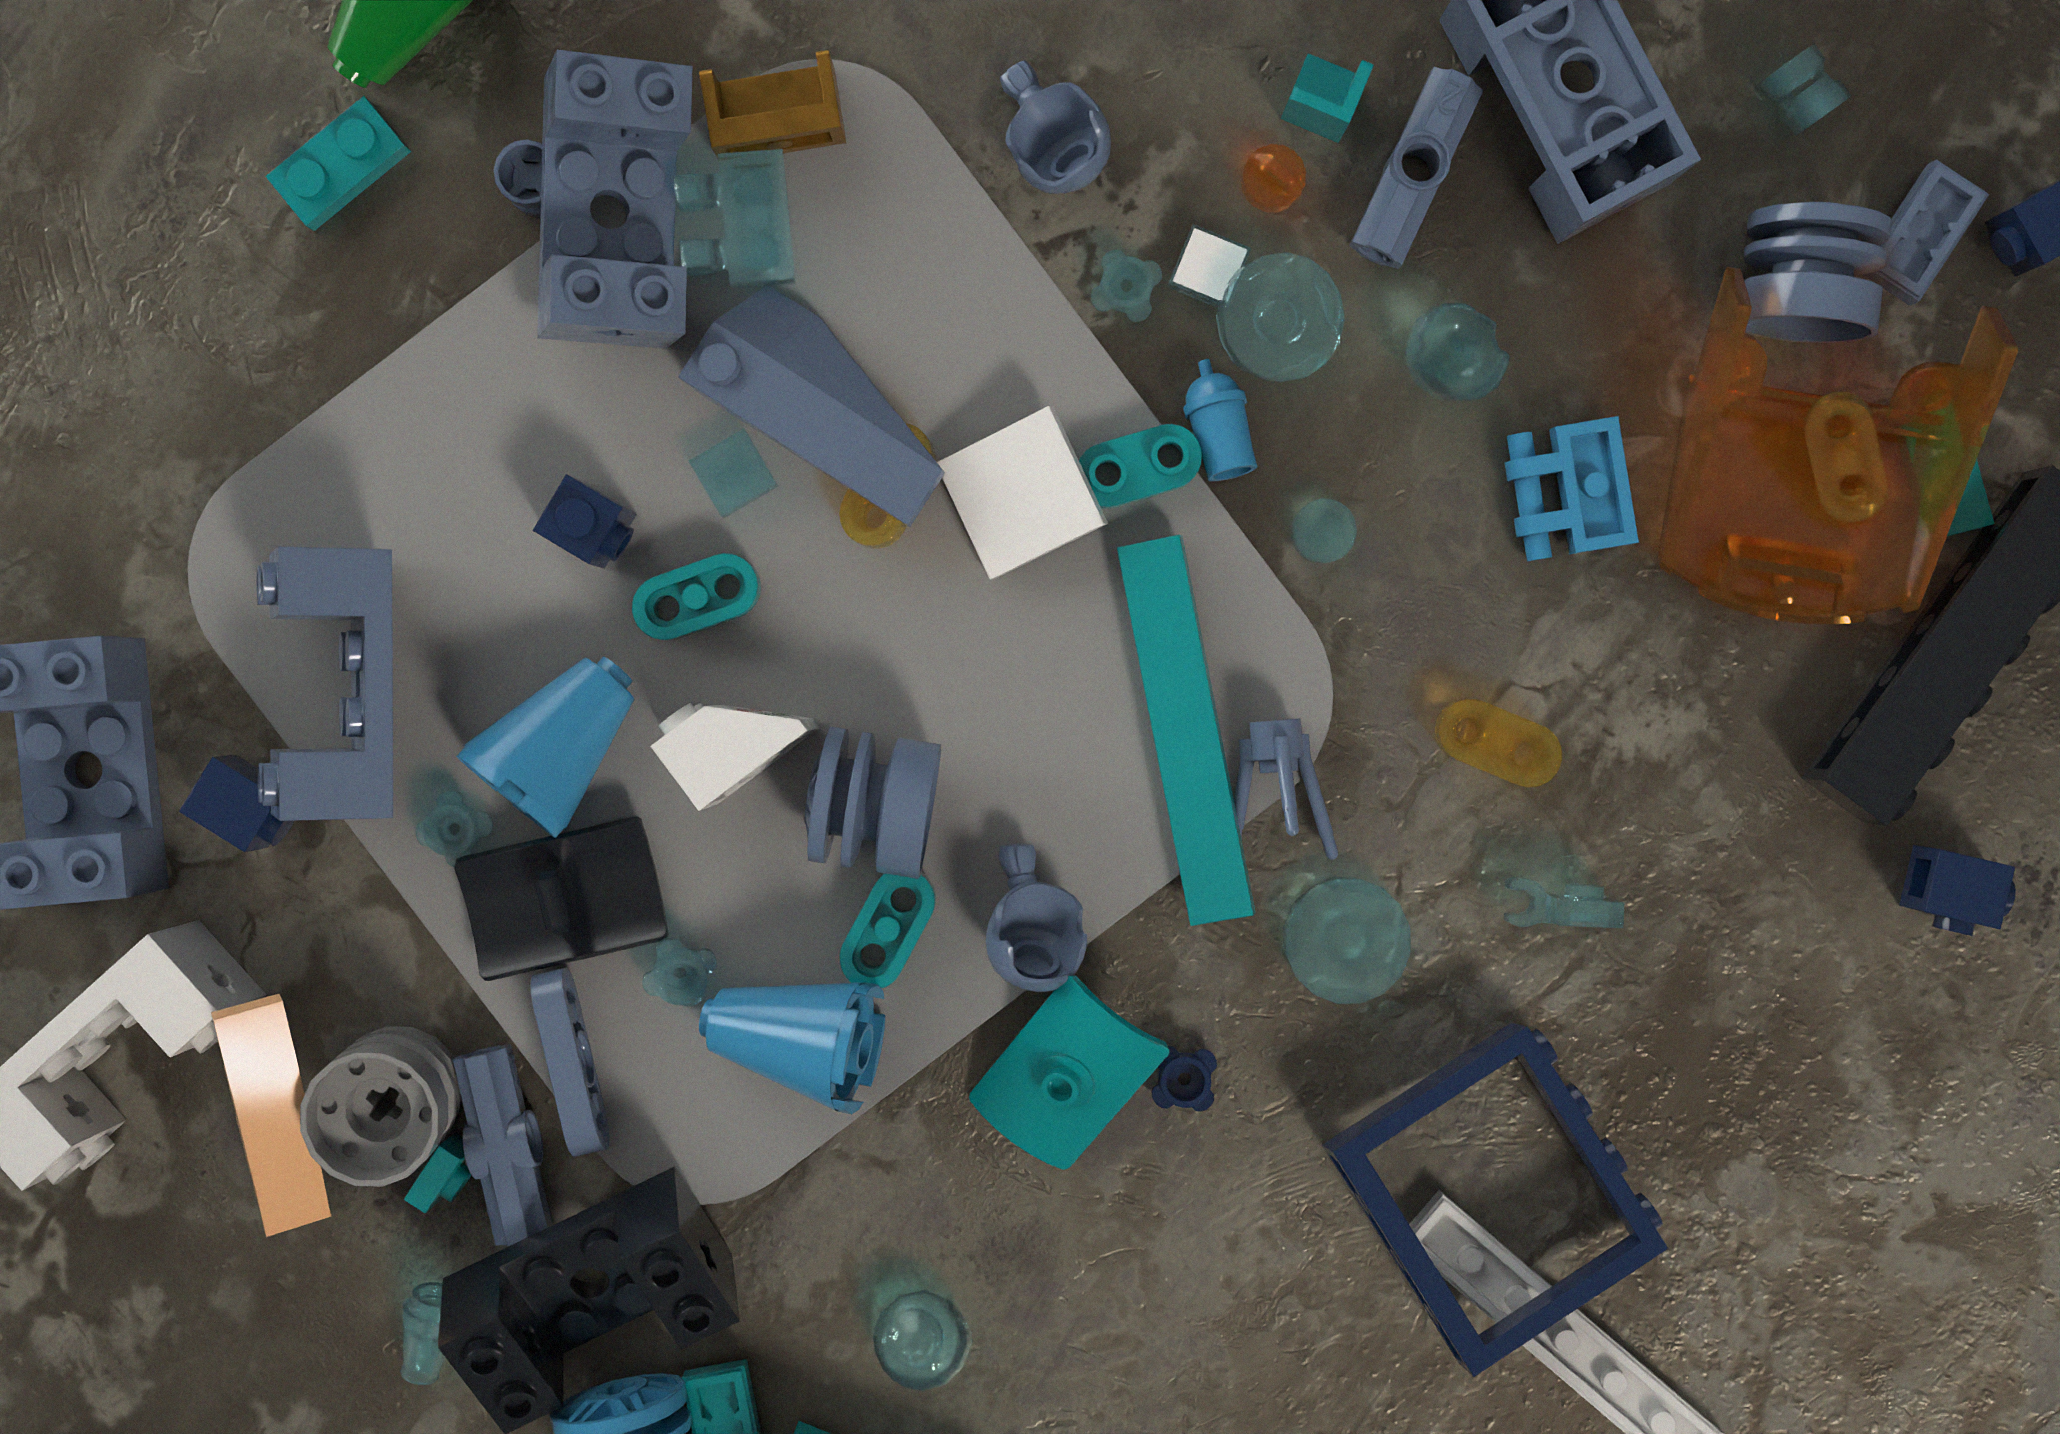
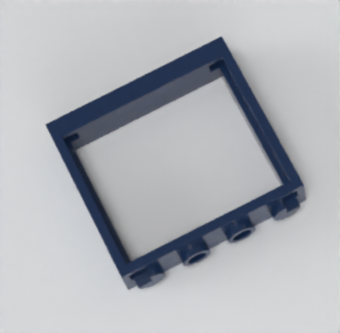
[1322,1023,1669,1377]

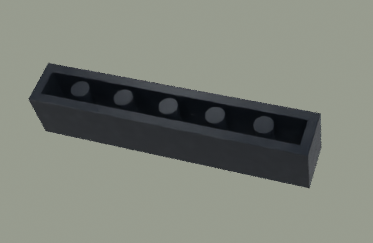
[1802,465,2060,826]

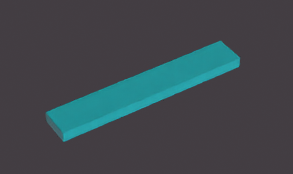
[1117,534,1256,926]

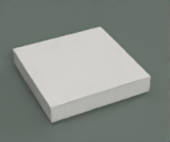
[937,406,1108,580]

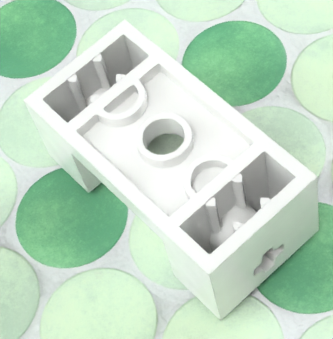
[0,920,266,1191]

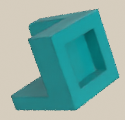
[1280,53,1374,143]

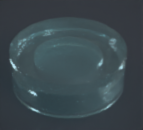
[1291,499,1357,564]

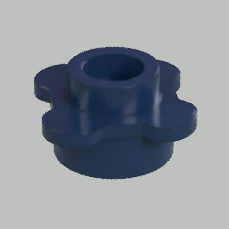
[1151,1045,1217,1112]

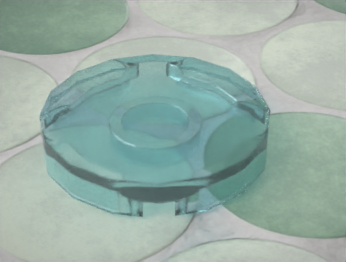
[1216,252,1345,383]
[1283,877,1411,1004]

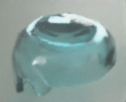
[1405,303,1510,401]
[872,1290,973,1391]

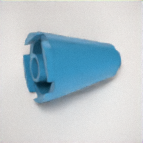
[456,656,635,838]
[699,982,885,1115]

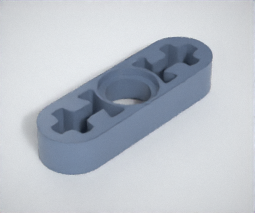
[530,967,610,1157]

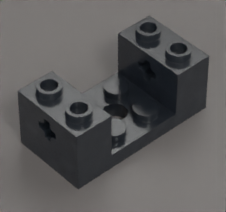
[438,1167,740,1434]

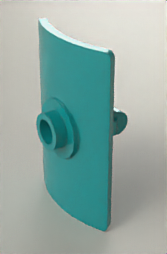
[969,975,1170,1170]

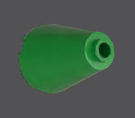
[327,0,473,88]

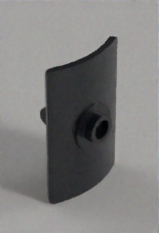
[454,816,669,981]

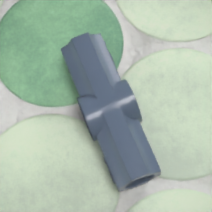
[1349,67,1483,269]
[453,1044,553,1246]

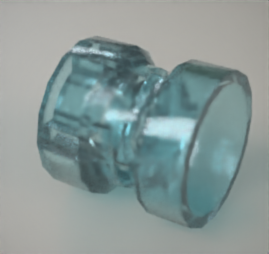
[1759,43,1852,136]

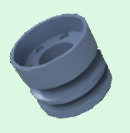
[1736,202,1891,343]
[804,727,942,879]

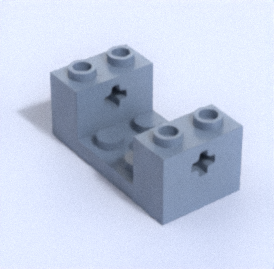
[1439,0,1701,244]
[537,49,693,349]
[256,546,393,821]
[0,636,169,910]

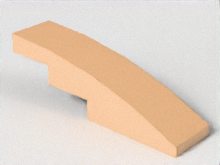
[211,994,331,1237]

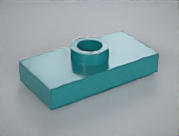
[682,1359,762,1434]

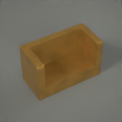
[699,50,847,163]

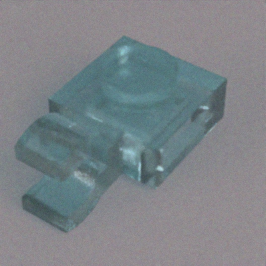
[1504,876,1625,928]

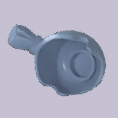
[999,60,1111,194]
[985,843,1087,992]

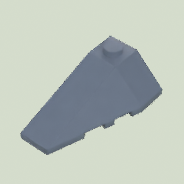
[678,285,945,527]

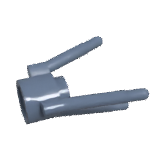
[1234,718,1338,860]

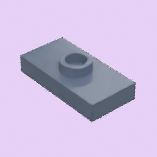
[1862,159,1989,306]

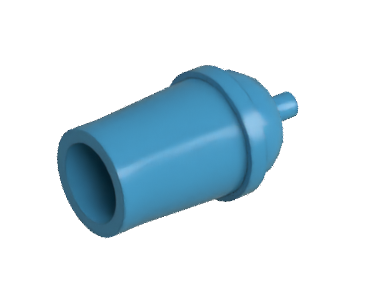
[1183,359,1258,481]

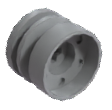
[300,1026,463,1187]

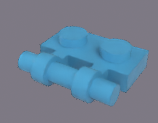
[1504,416,1639,562]

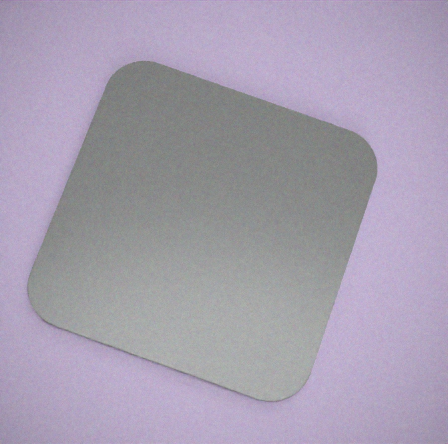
[188,59,1334,1205]

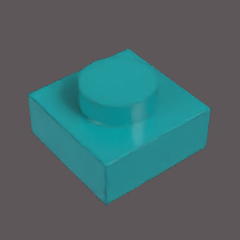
[404,1133,471,1213]

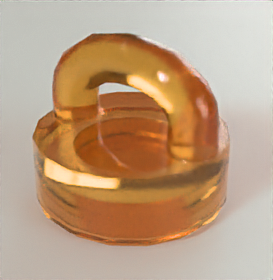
[1241,144,1306,212]

